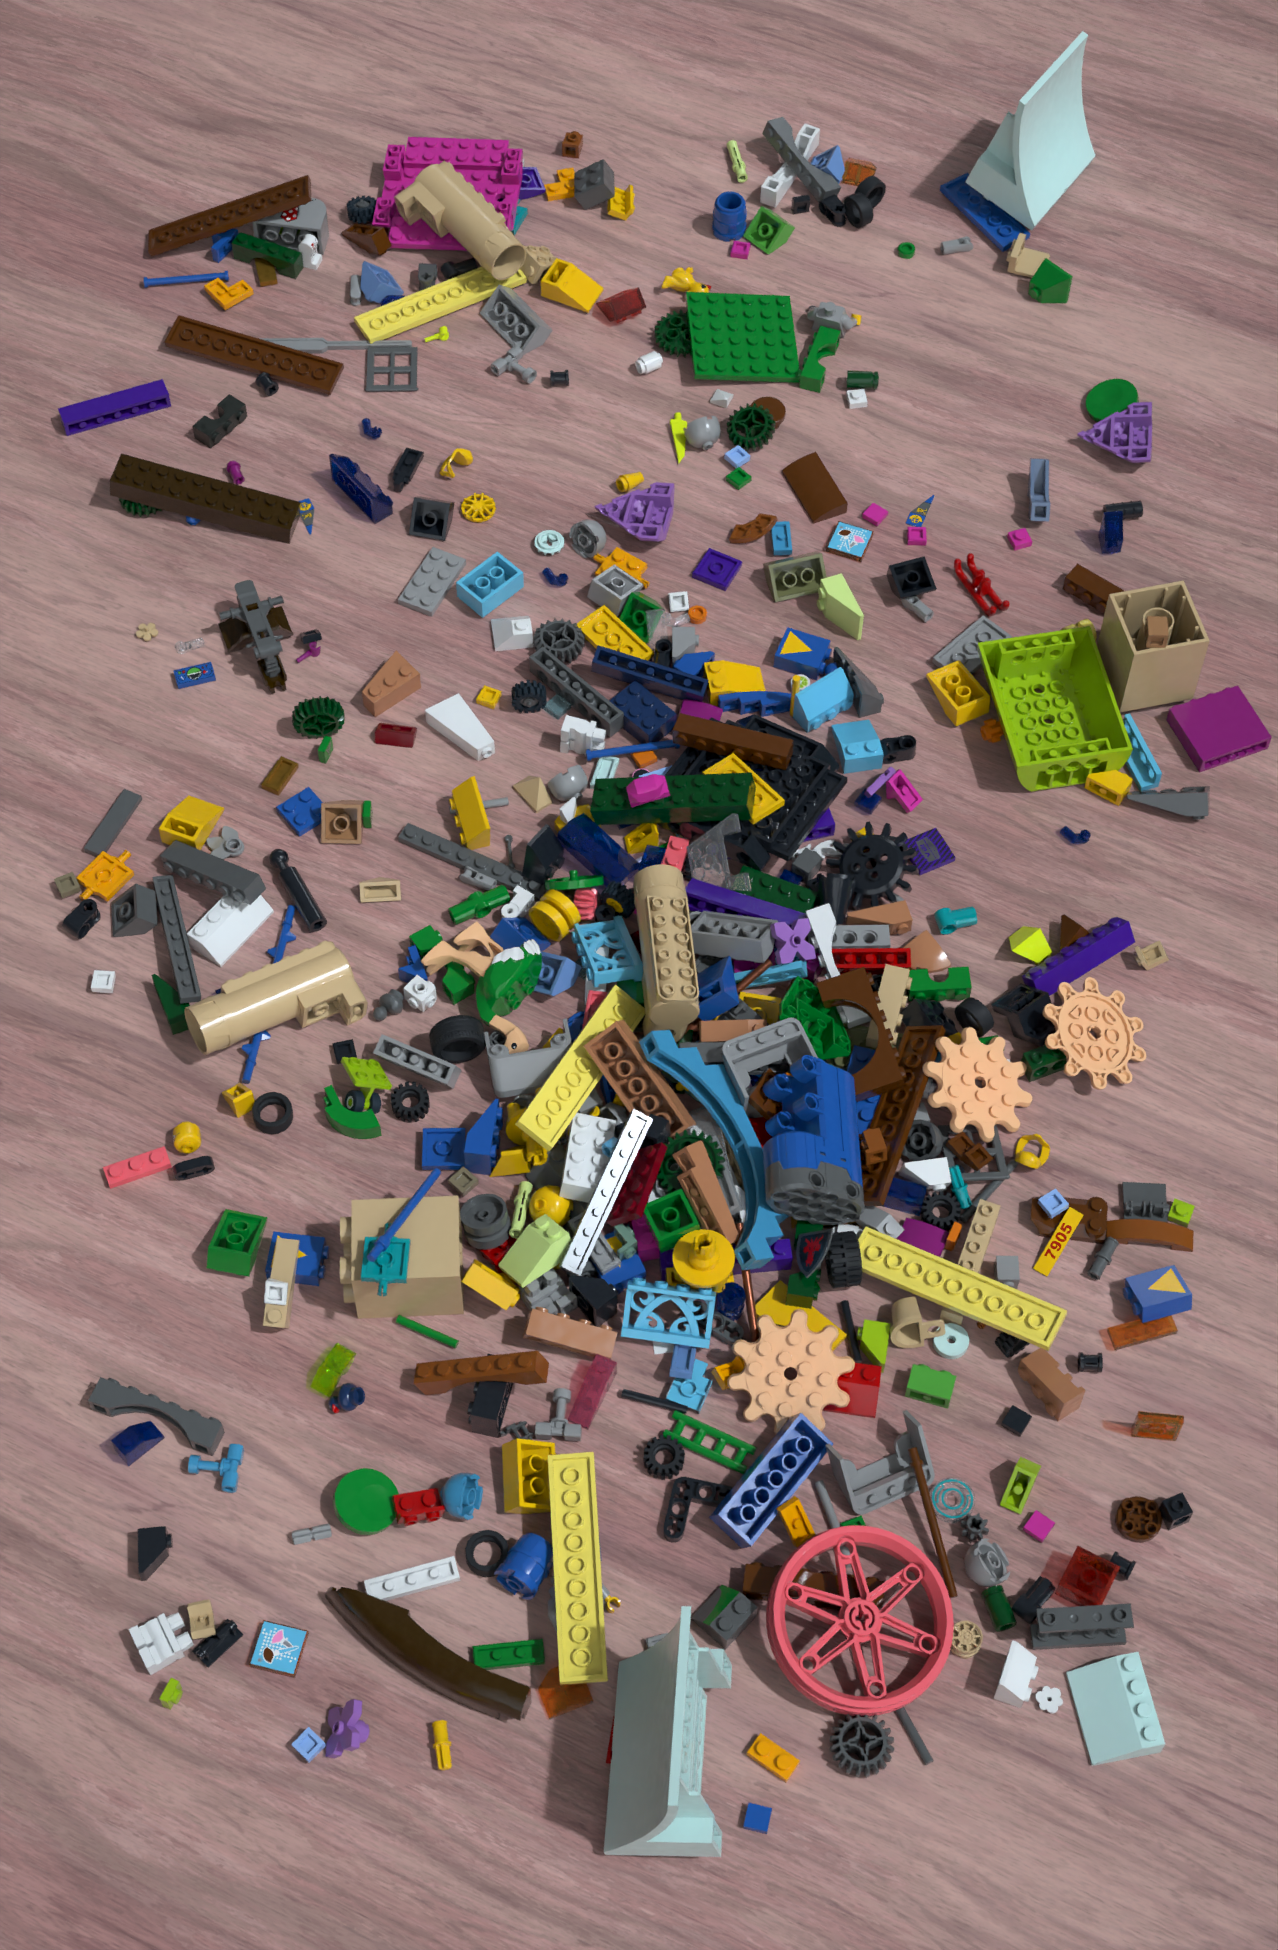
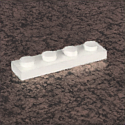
[364,1556,460,1601]

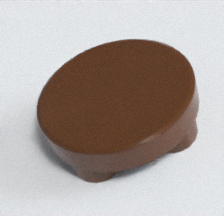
[750,397,786,429]
[1115,1496,1162,1543]

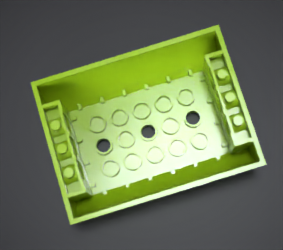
[977,626,1133,792]

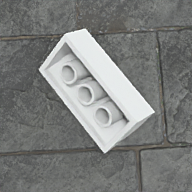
[187,895,274,967]

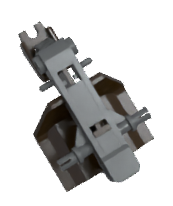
[218,580,294,694]

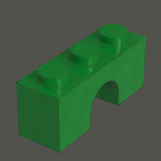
[907,967,972,1002]

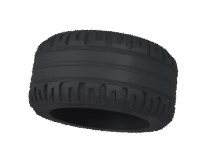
[429,1015,486,1064]

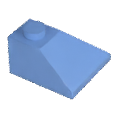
[811,145,845,184]
[360,261,404,304]
[533,951,582,996]

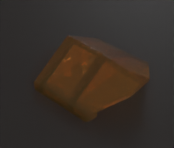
[841,158,877,186]
[538,1666,594,1720]

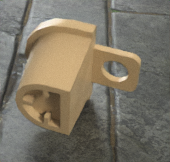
[889,1296,945,1348]

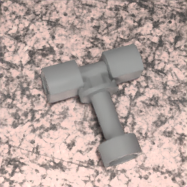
[491,345,537,384]
[535,1388,582,1441]

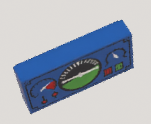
[173,662,216,689]

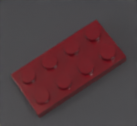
[606,1142,668,1226]

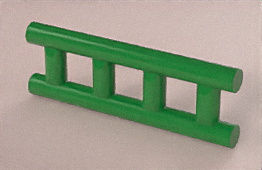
[663,1410,757,1475]

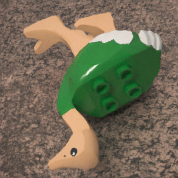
[421,922,542,1054]

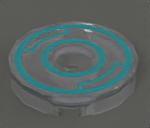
[930,1477,975,1523]

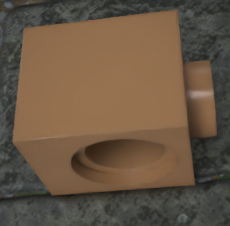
[1144,616,1169,648]

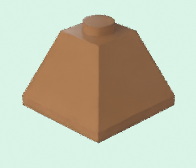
[321,800,364,844]

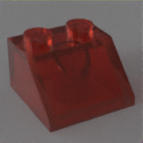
[596,287,646,323]

